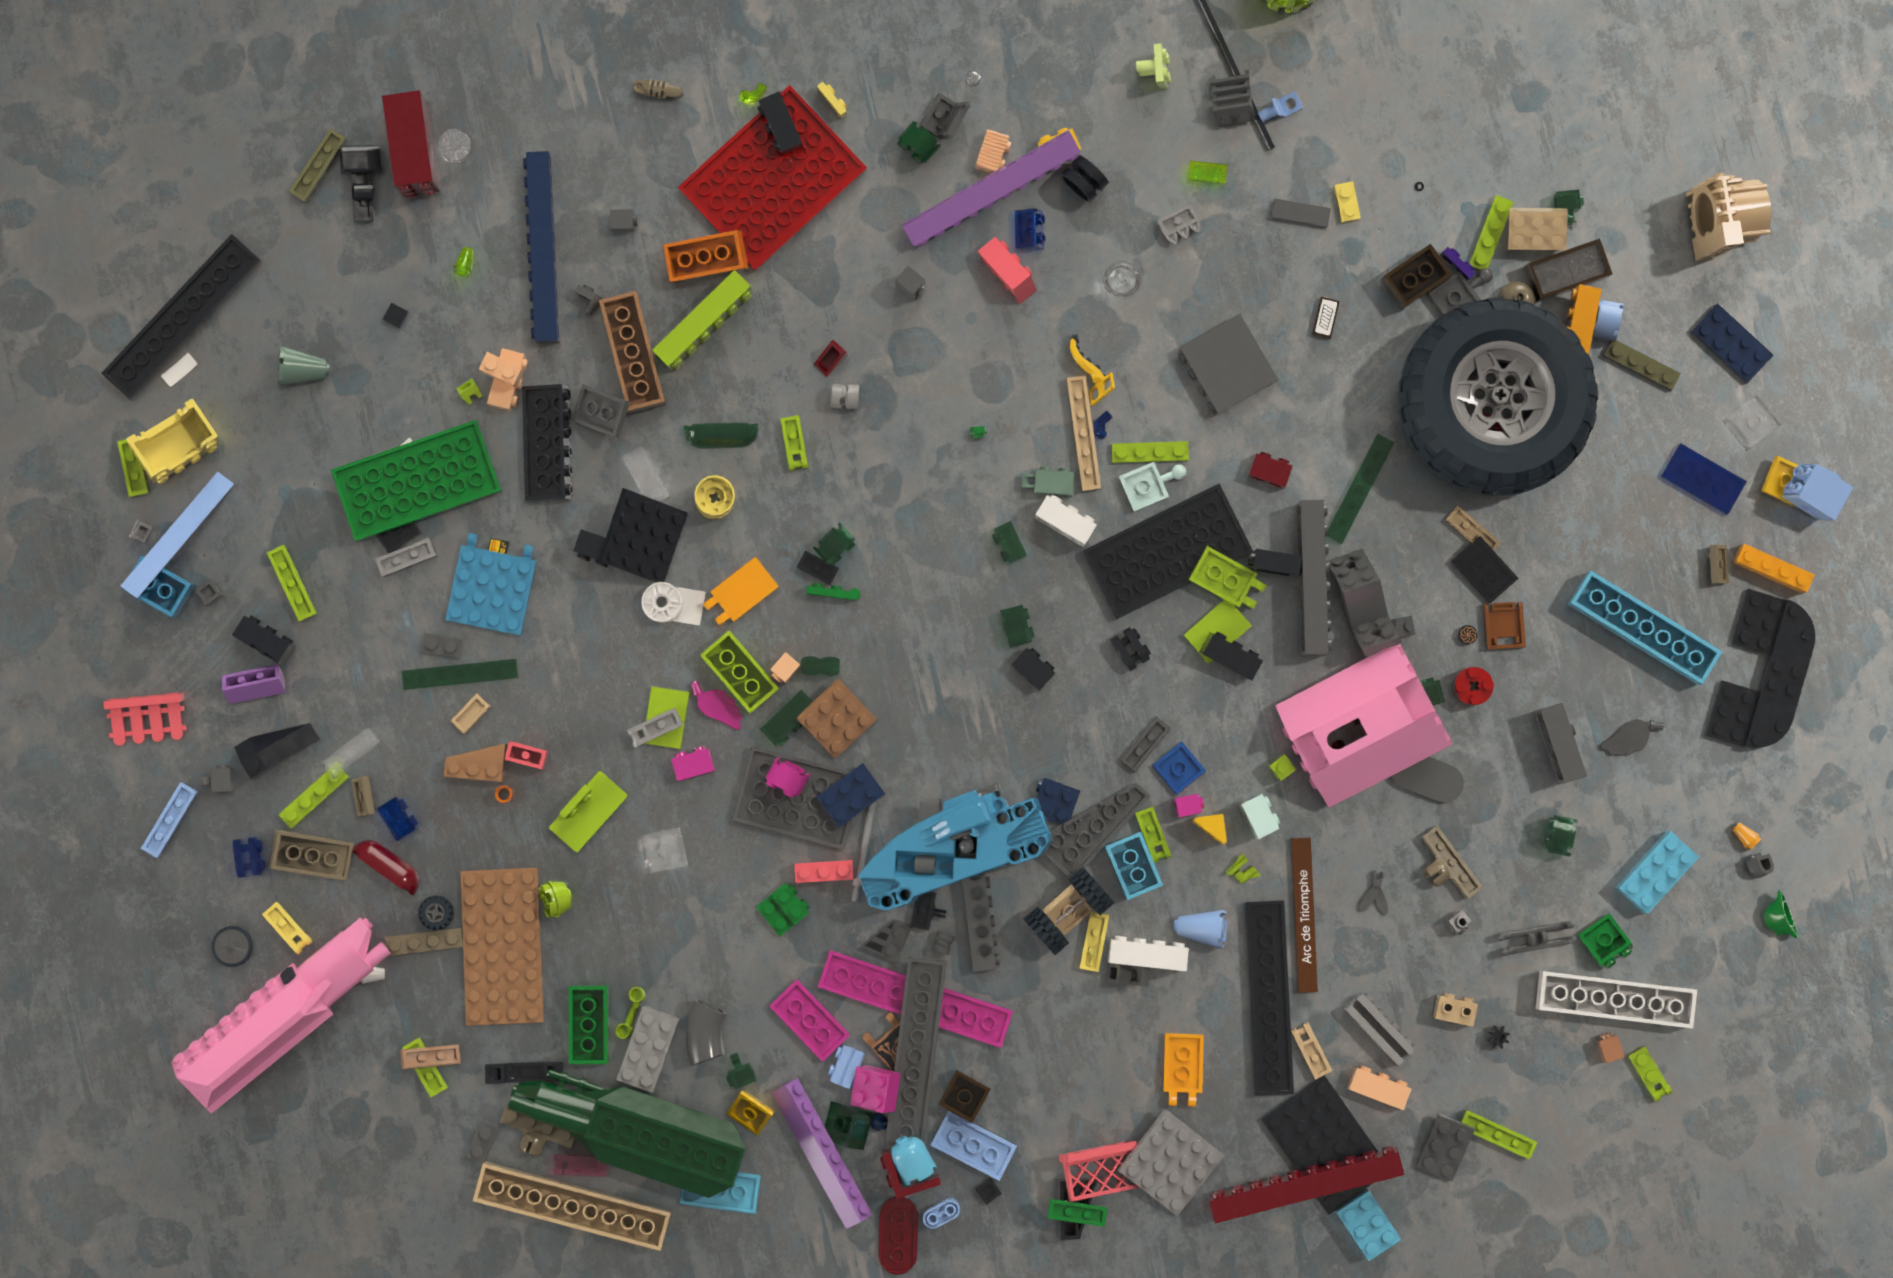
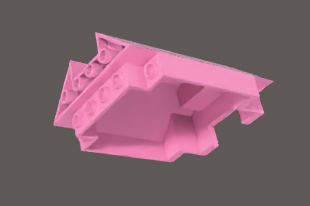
[1275,644,1453,808]

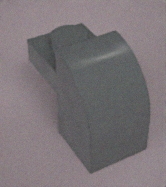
[1107,963,1150,987]

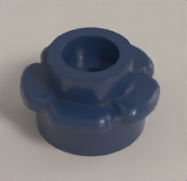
[869,1113,888,1131]

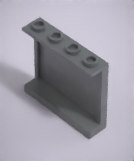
[1178,314,1278,416]

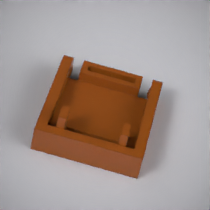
[1483,602,1526,650]

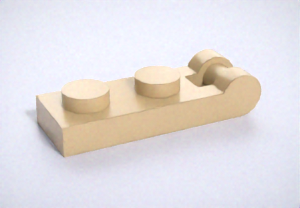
[1291,1022,1332,1080]

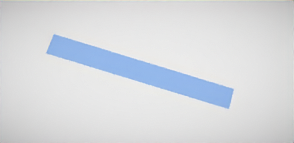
[121,472,234,598]

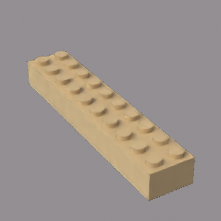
[473,1161,672,1251]

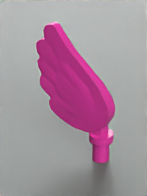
[691,681,742,730]

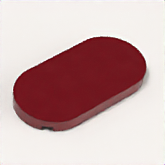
[878,1196,918,1275]

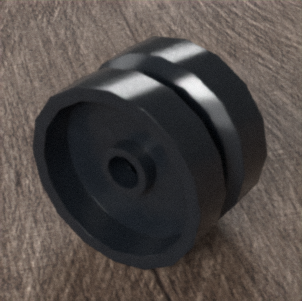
[1060,155,1109,203]

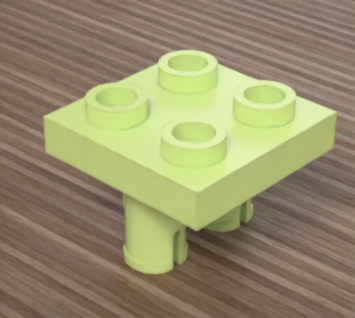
[1136,43,1171,90]

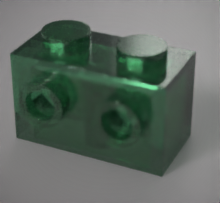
[991,521,1027,565]

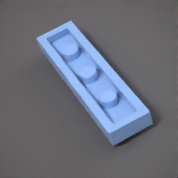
[141,782,198,858]

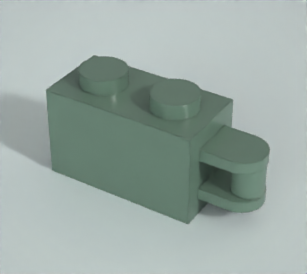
[1021,466,1074,497]

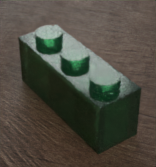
[760,689,813,746]

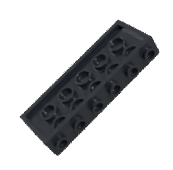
[522,384,573,501]

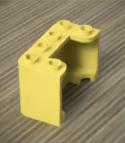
[126,398,219,484]

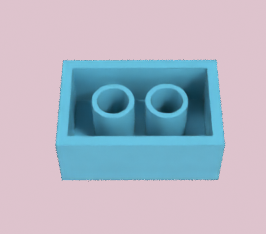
[1105,832,1163,900]
[1335,1189,1401,1261]

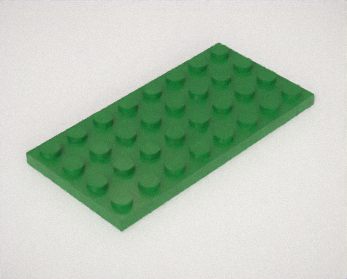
[331,420,502,542]

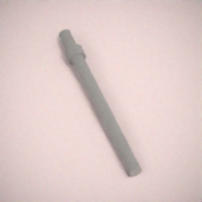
[852,802,876,902]

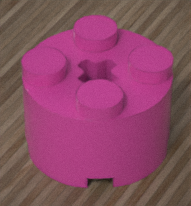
[766,757,810,798]

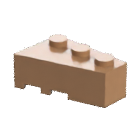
[444,744,508,782]

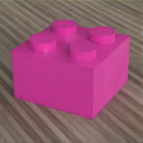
[850,1065,901,1113]

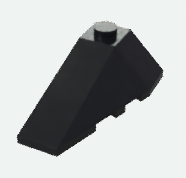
[234,723,320,780]

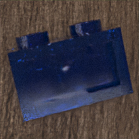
[1015,208,1046,249]

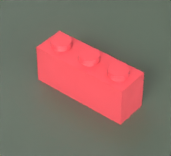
[794,860,854,883]

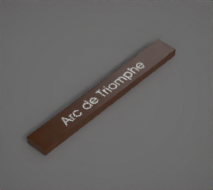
[1291,838,1318,993]

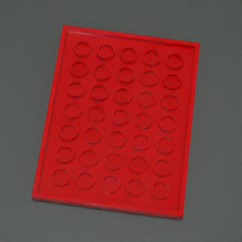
[678,85,867,272]

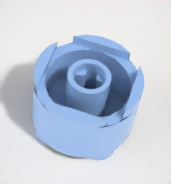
[1593,300,1624,341]

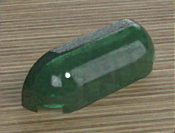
[683,423,759,449]

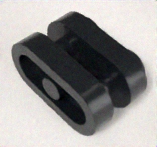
[1110,627,1151,672]

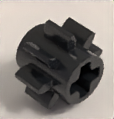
[1486,1025,1510,1049]

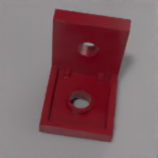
[880,1149,941,1199]

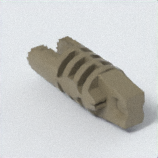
[634,79,683,99]

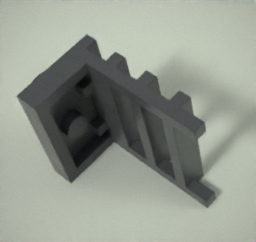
[1211,70,1255,126]
[919,93,970,140]

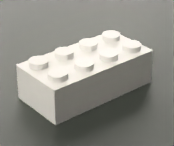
[1107,936,1189,971]

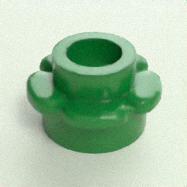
[969,426,987,438]

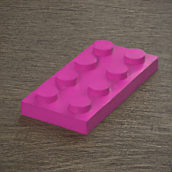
[769,979,850,1062]

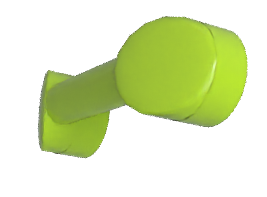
[615,987,646,1039]

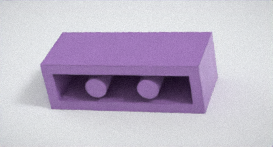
[222,664,285,704]

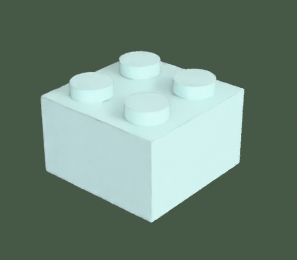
[1239,794,1281,839]

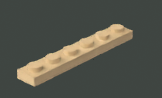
[1067,375,1101,492]

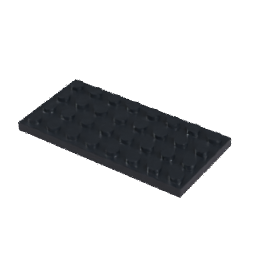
[1082,483,1254,620]

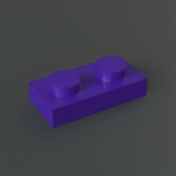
[1440,247,1475,281]

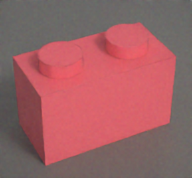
[504,741,549,770]

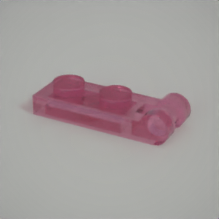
[553,1154,607,1177]

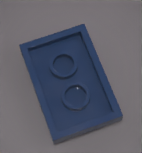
[816,763,885,828]

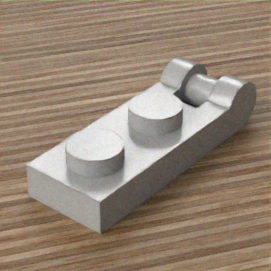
[626,708,683,748]

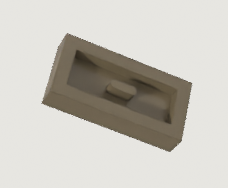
[1709,545,1729,584]
[351,776,375,817]

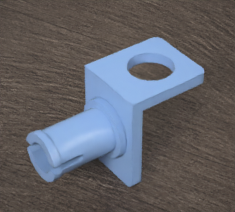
[1258,91,1303,122]

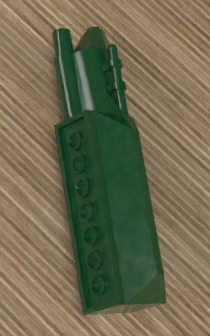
[508,1070,747,1198]

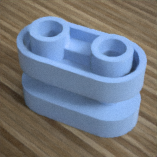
[923,1198,960,1229]

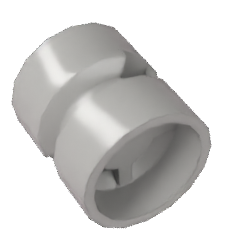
[831,383,859,410]

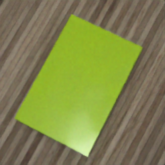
[1183,600,1252,664]
[644,686,690,749]

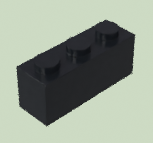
[757,91,803,156]
[1199,631,1263,681]

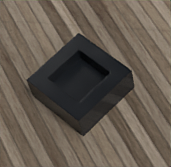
[383,302,409,329]
[975,1177,1002,1205]

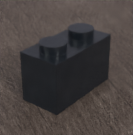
[1011,648,1055,691]

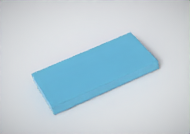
[679,1172,761,1214]

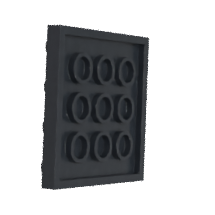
[598,488,688,583]

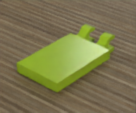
[1188,546,1267,609]

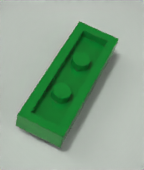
[1047,1198,1108,1227]

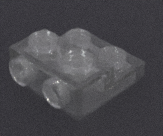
[638,828,688,874]

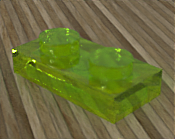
[1187,160,1228,184]

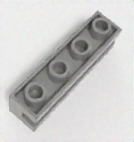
[1344,993,1416,1066]

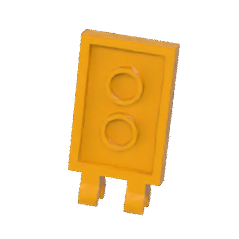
[703,557,779,626]
[1163,1033,1204,1107]

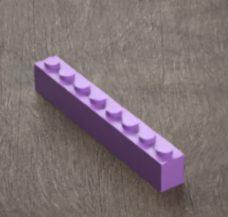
[771,1078,872,1229]

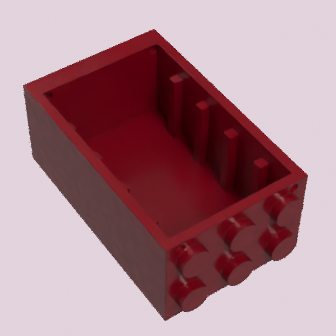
[382,90,440,199]

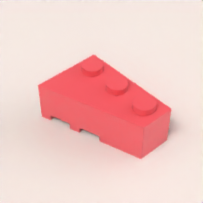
[978,237,1037,305]

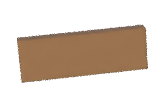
[400,1044,461,1070]

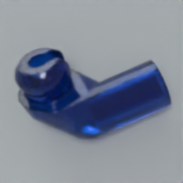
[1094,411,1113,439]

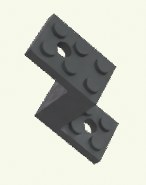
[1327,549,1401,655]

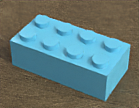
[1615,831,1699,914]

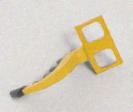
[1069,333,1115,406]

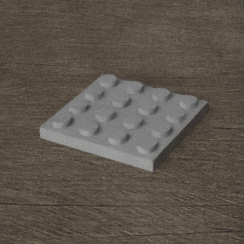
[1118,1109,1224,1216]

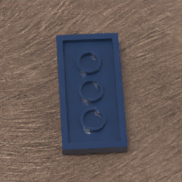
[1691,303,1774,384]

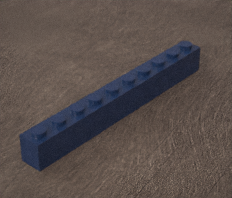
[523,151,560,344]

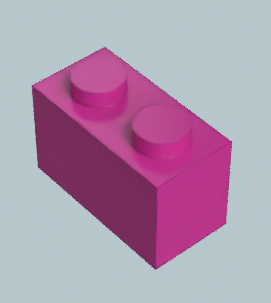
[671,746,715,782]
[1173,794,1205,818]

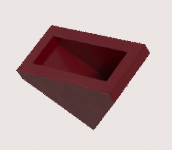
[814,340,848,377]

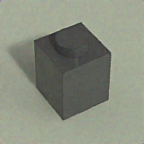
[610,209,638,232]

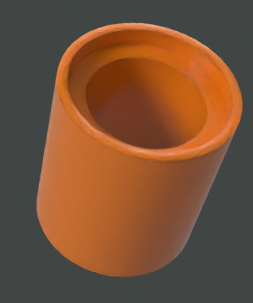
[495,786,514,803]

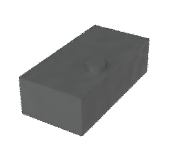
[1534,703,1587,784]

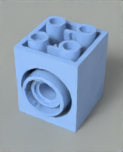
[1783,464,1853,521]

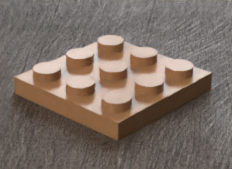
[797,679,877,759]

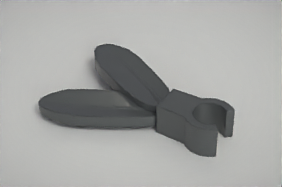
[1359,870,1388,915]

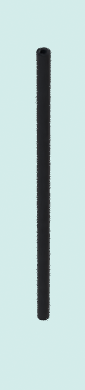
[1197,0,1275,151]

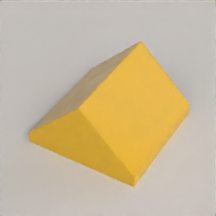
[1191,814,1227,844]
[726,1089,775,1136]

